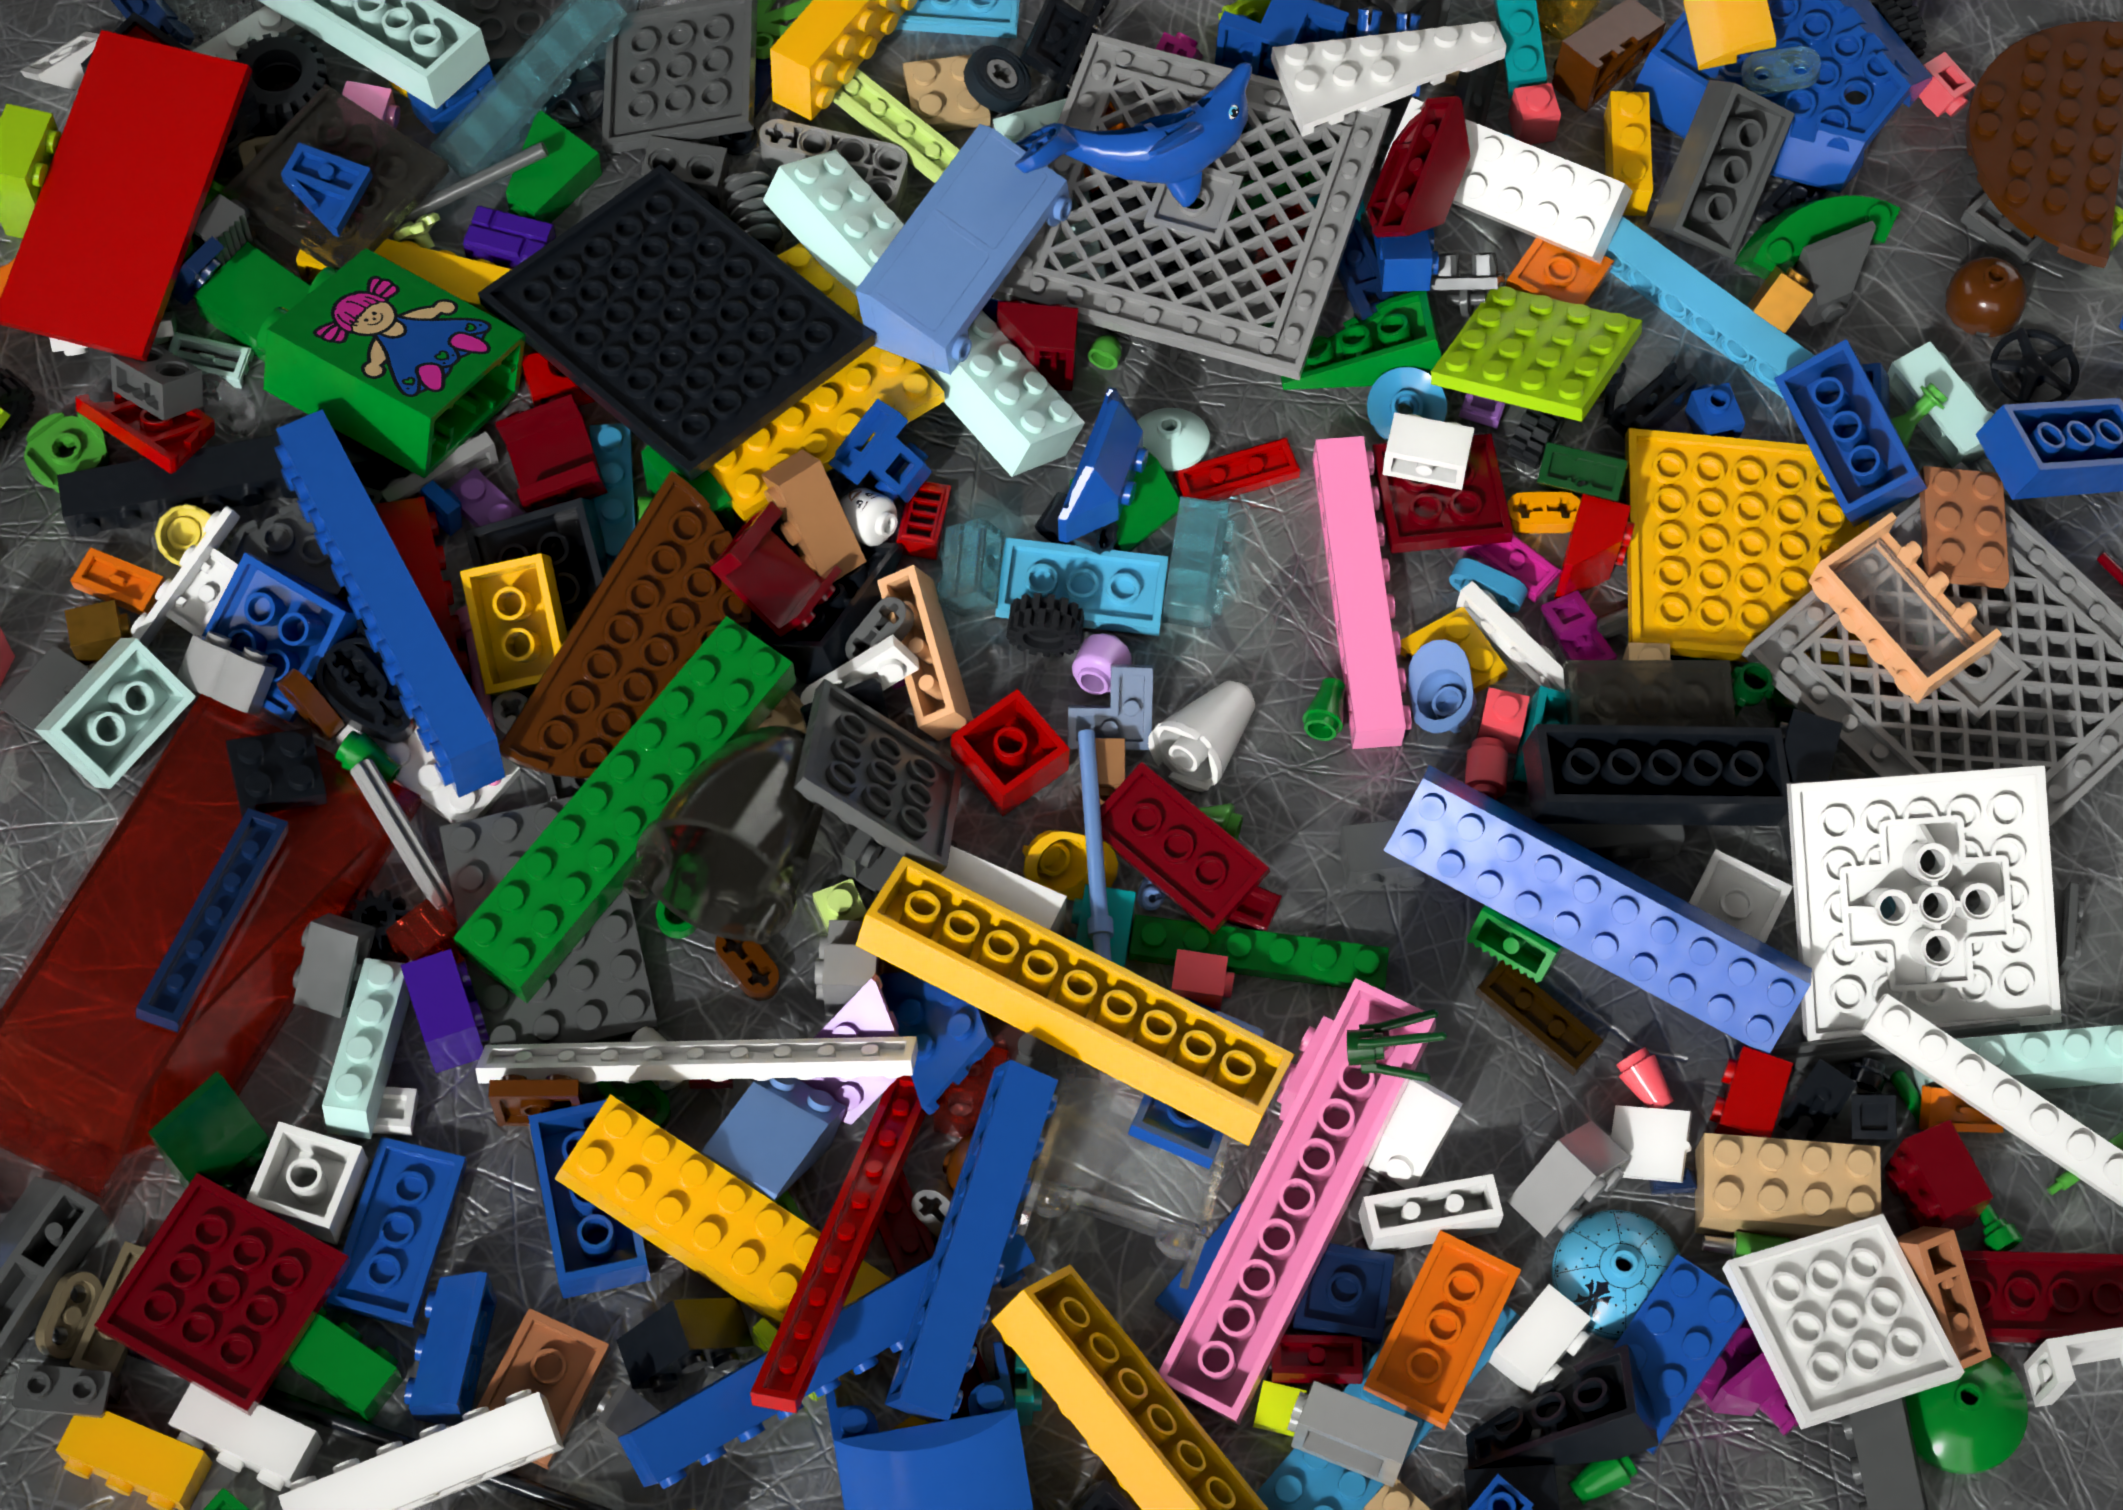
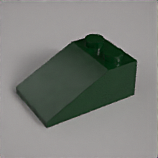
[148,1071,270,1193]

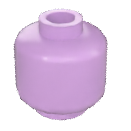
[1072,633,1132,695]

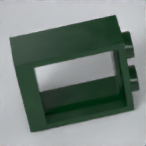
[1537,442,1629,503]

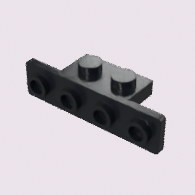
[1020,0,1110,106]

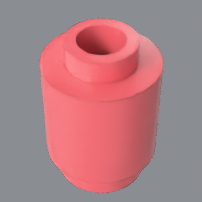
[1464,737,1508,800]

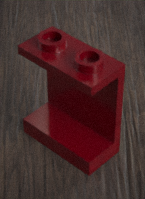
[495,394,608,513]
[709,501,842,638]

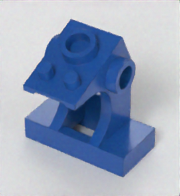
[828,398,932,503]

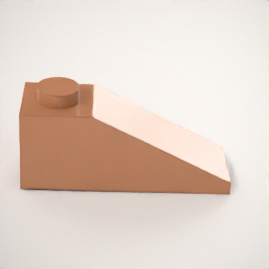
[1896,1226,1992,1369]

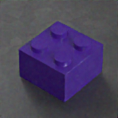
[400,949,490,1073]

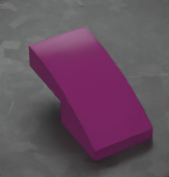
[1541,590,1617,681]

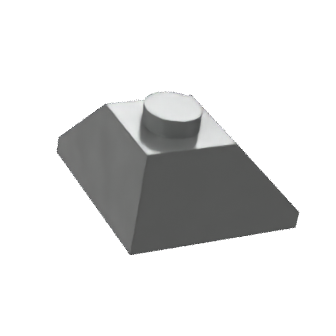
[1795,220,1876,327]

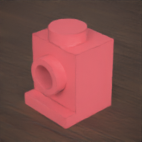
[1919,52,1975,117]

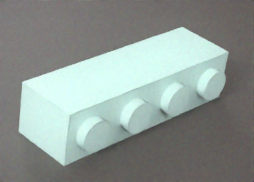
[322,958,410,1139]

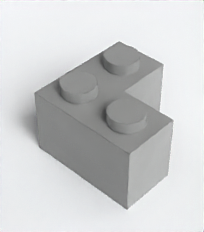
[815,920,880,1016]
[1507,1120,1630,1238]

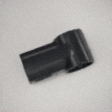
[1035,492,1119,555]

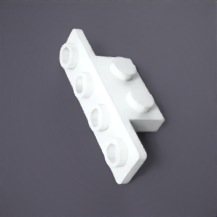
[131,506,240,648]

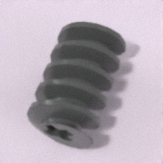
[721,171,783,252]

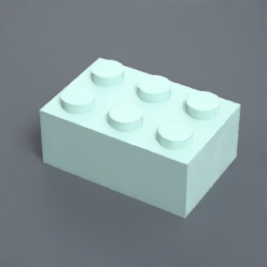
[34,638,196,789]

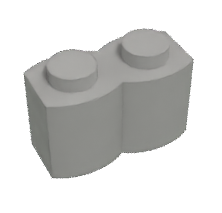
[177,631,277,714]

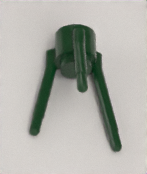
[1347,1009,1447,1082]

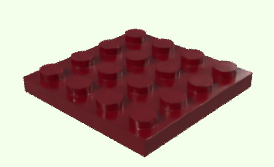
[94,1173,351,1416]

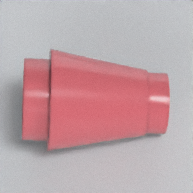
[1616,1047,1675,1109]

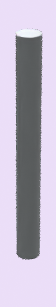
[402,142,549,222]

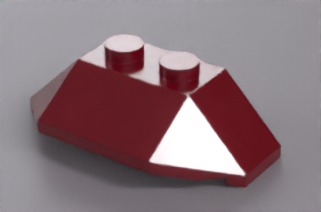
[1366,96,1471,238]

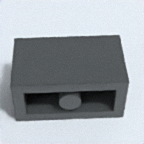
[293,913,376,1018]

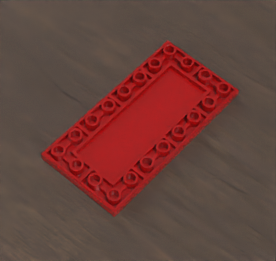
[0,30,252,362]

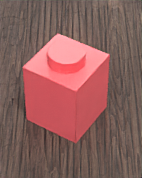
[1508,83,1561,145]
[1476,687,1530,754]
[1171,949,1235,1011]

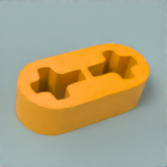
[1507,492,1580,534]

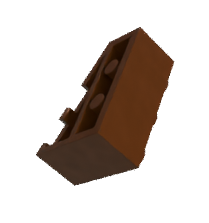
[1552,0,1666,113]

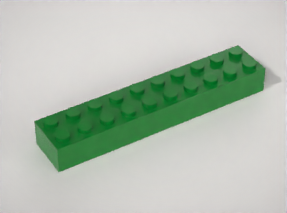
[453,616,796,1004]

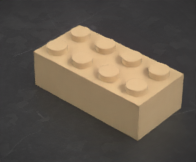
[1695,1133,1881,1241]

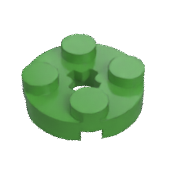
[24,412,110,493]

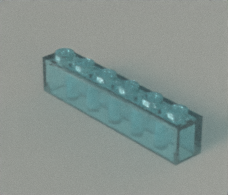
[430,0,628,179]

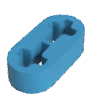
[1449,558,1528,613]

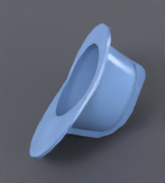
[1408,639,1477,734]

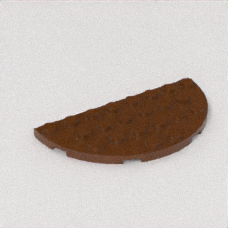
[1965,21,2123,268]
[499,470,751,778]

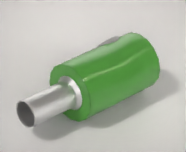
[1702,1231,1790,1259]

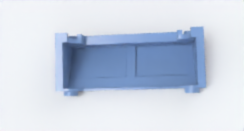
[855,124,1072,375]

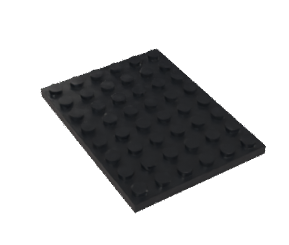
[478,164,875,482]

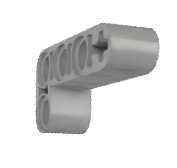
[759,119,908,216]

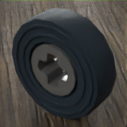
[963,45,1032,113]

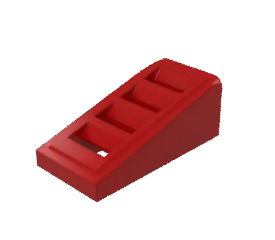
[896,481,952,560]

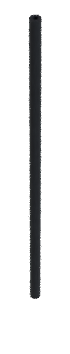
[128,1348,613,1510]

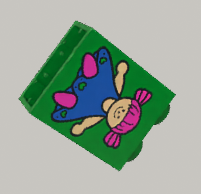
[257,248,526,479]

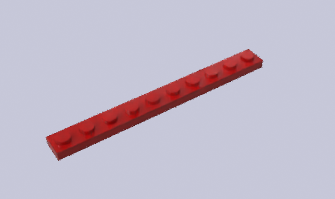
[750,1075,926,1414]

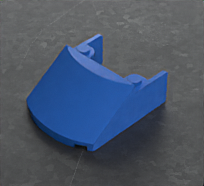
[825,1341,1033,1510]

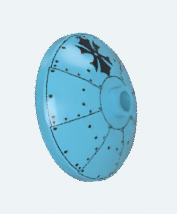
[1551,1210,1681,1340]

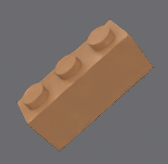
[762,449,866,582]

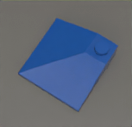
[202,552,359,723]

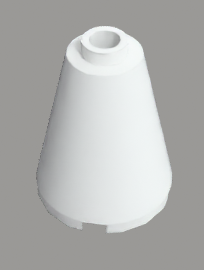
[1148,681,1255,792]

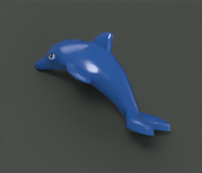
[1015,62,1252,207]

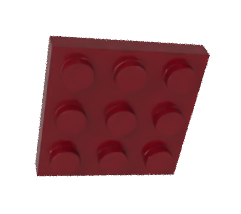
[1372,433,1513,554]

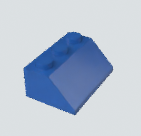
[404,1271,497,1426]

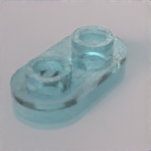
[1742,46,1821,94]

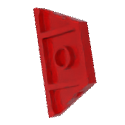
[75,392,215,474]

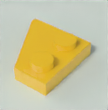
[1400,607,1509,694]

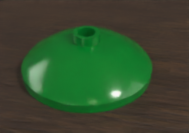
[1905,1351,2028,1474]

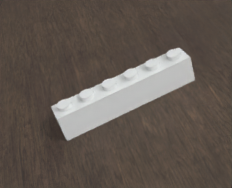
[278,1389,565,1510]

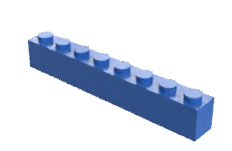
[885,1059,1058,1423]

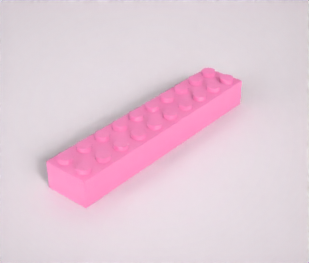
[1158,978,1436,1425]

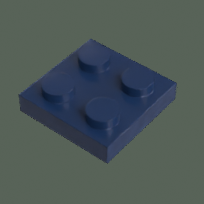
[1292,1243,1395,1345]

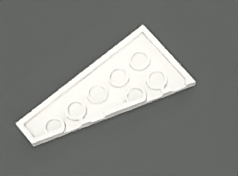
[1271,21,1507,137]

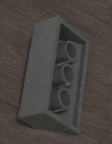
[1649,80,1795,260]

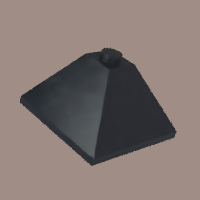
[464,498,608,631]

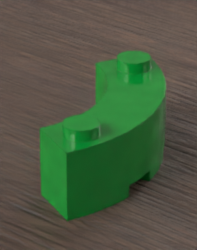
[1734,195,1901,280]

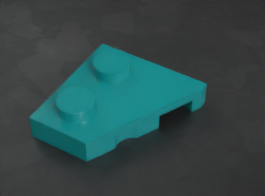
[1014,1352,1042,1426]

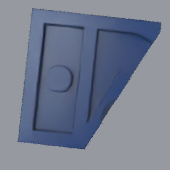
[281,143,373,237]

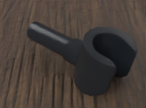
[1603,363,1627,418]

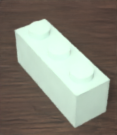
[1887,341,1994,468]

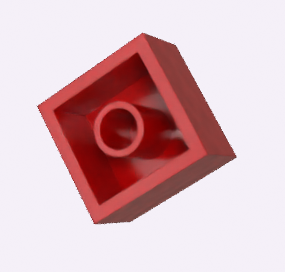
[951,688,1070,817]

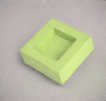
[812,878,867,933]

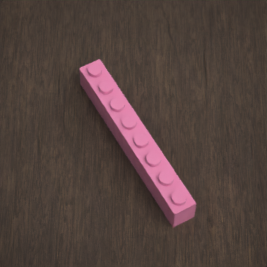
[1312,436,1412,749]

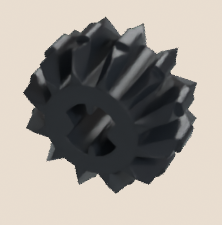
[341,888,414,961]

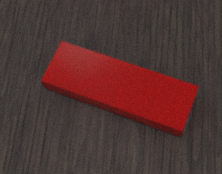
[1172,437,1300,510]

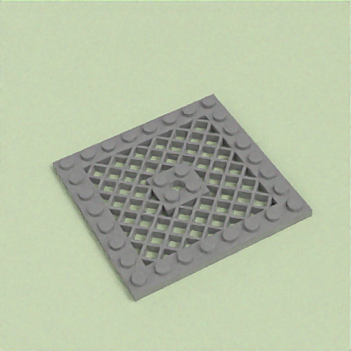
[993,33,1391,381]
[1741,462,2123,829]

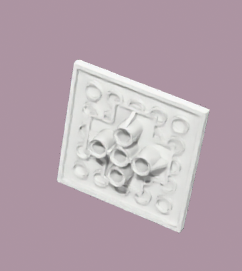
[1787,765,2062,1042]

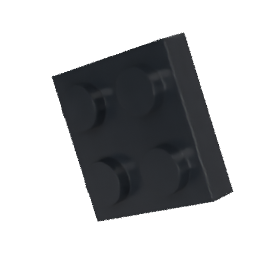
[226,727,327,817]

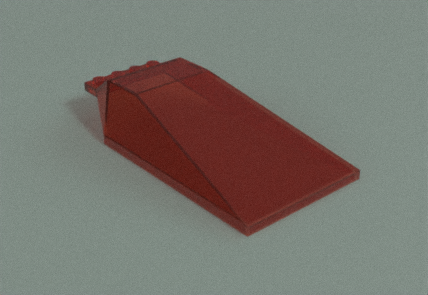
[0,694,422,1199]

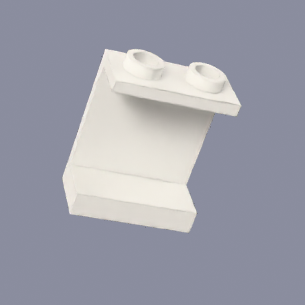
[2023,1327,2123,1407]

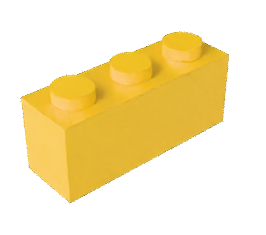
[1603,91,1653,216]
[56,1411,213,1510]

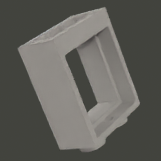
[1287,1381,1418,1487]

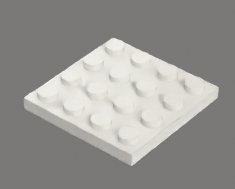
[1722,1214,1965,1430]

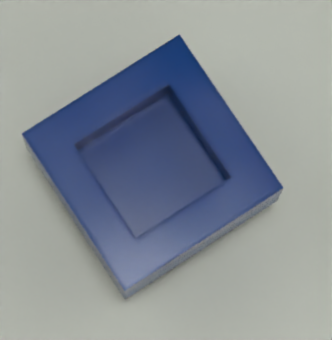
[420,480,463,536]

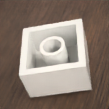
[246,1121,369,1245]

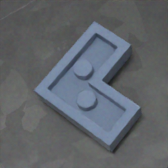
[1067,664,1153,750]

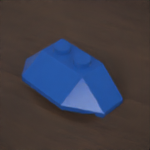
[1058,387,1149,543]

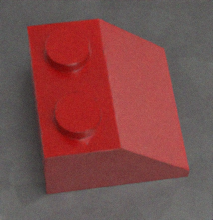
[1554,494,1635,600]

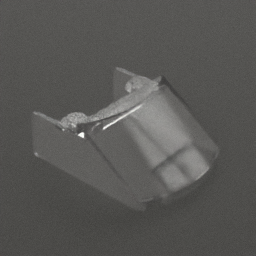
[1015,1067,1231,1290]

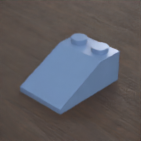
[700,1078,847,1202]

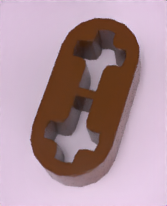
[277,668,345,741]
[715,926,780,1001]

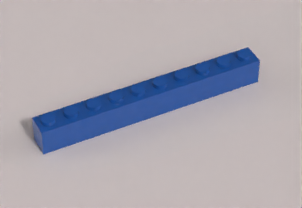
[618,1226,1036,1489]

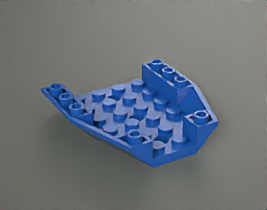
[1631,0,1933,193]

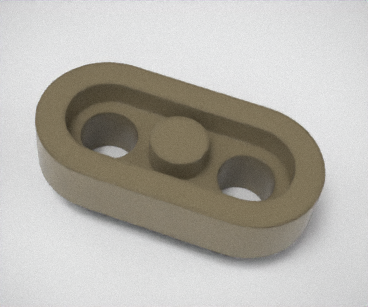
[35,1272,103,1359]

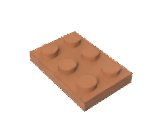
[1919,466,2009,589]
[476,1308,611,1470]

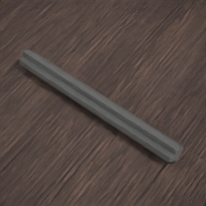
[1769,1020,2022,1069]

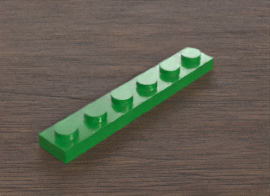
[1129,914,1389,991]

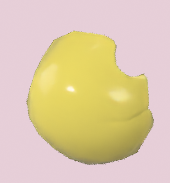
[154,504,219,567]

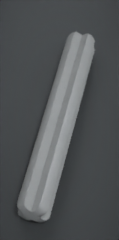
[351,759,454,911]

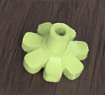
[393,212,441,249]

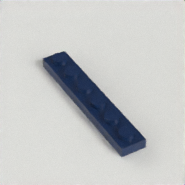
[136,808,288,1032]

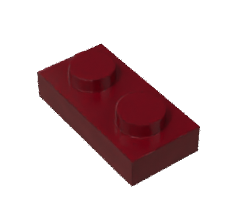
[1271,1335,1363,1384]

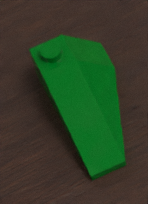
[1280,291,1444,390]

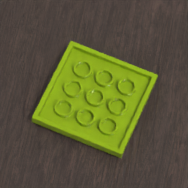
[1431,286,1642,422]

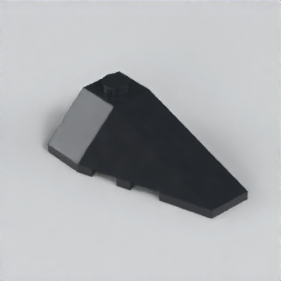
[760,543,904,684]

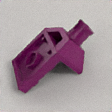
[1696,1318,1798,1436]

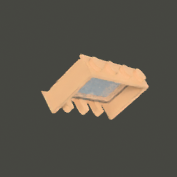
[1808,512,2002,704]

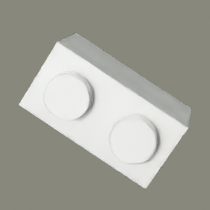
[1382,412,1474,490]
[1489,1284,1591,1396]

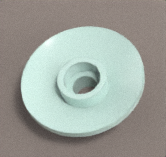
[1137,408,1210,472]

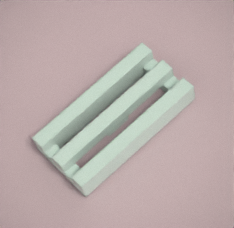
[168,332,254,389]

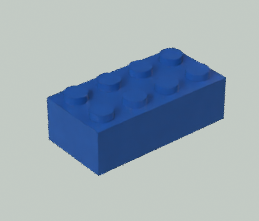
[1774,339,1927,527]
[1975,398,2123,500]
[528,1099,651,1299]

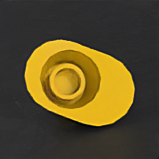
[1022,830,1118,900]

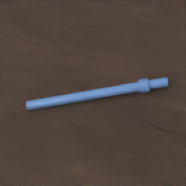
[1078,729,1114,961]

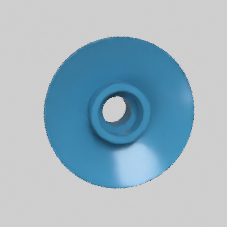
[1367,367,1447,441]

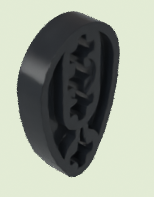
[316,638,415,743]

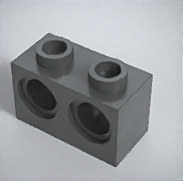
[640,135,729,208]
[111,343,204,421]

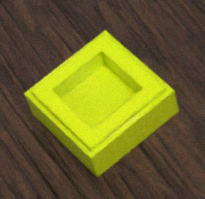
[1253,1380,1307,1437]

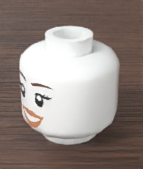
[839,488,898,546]

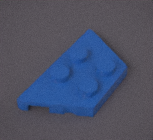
[879,972,995,1115]

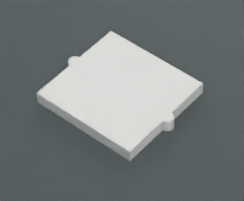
[1609,1105,1692,1183]

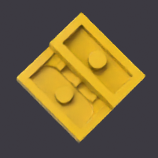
[1683,0,1776,70]

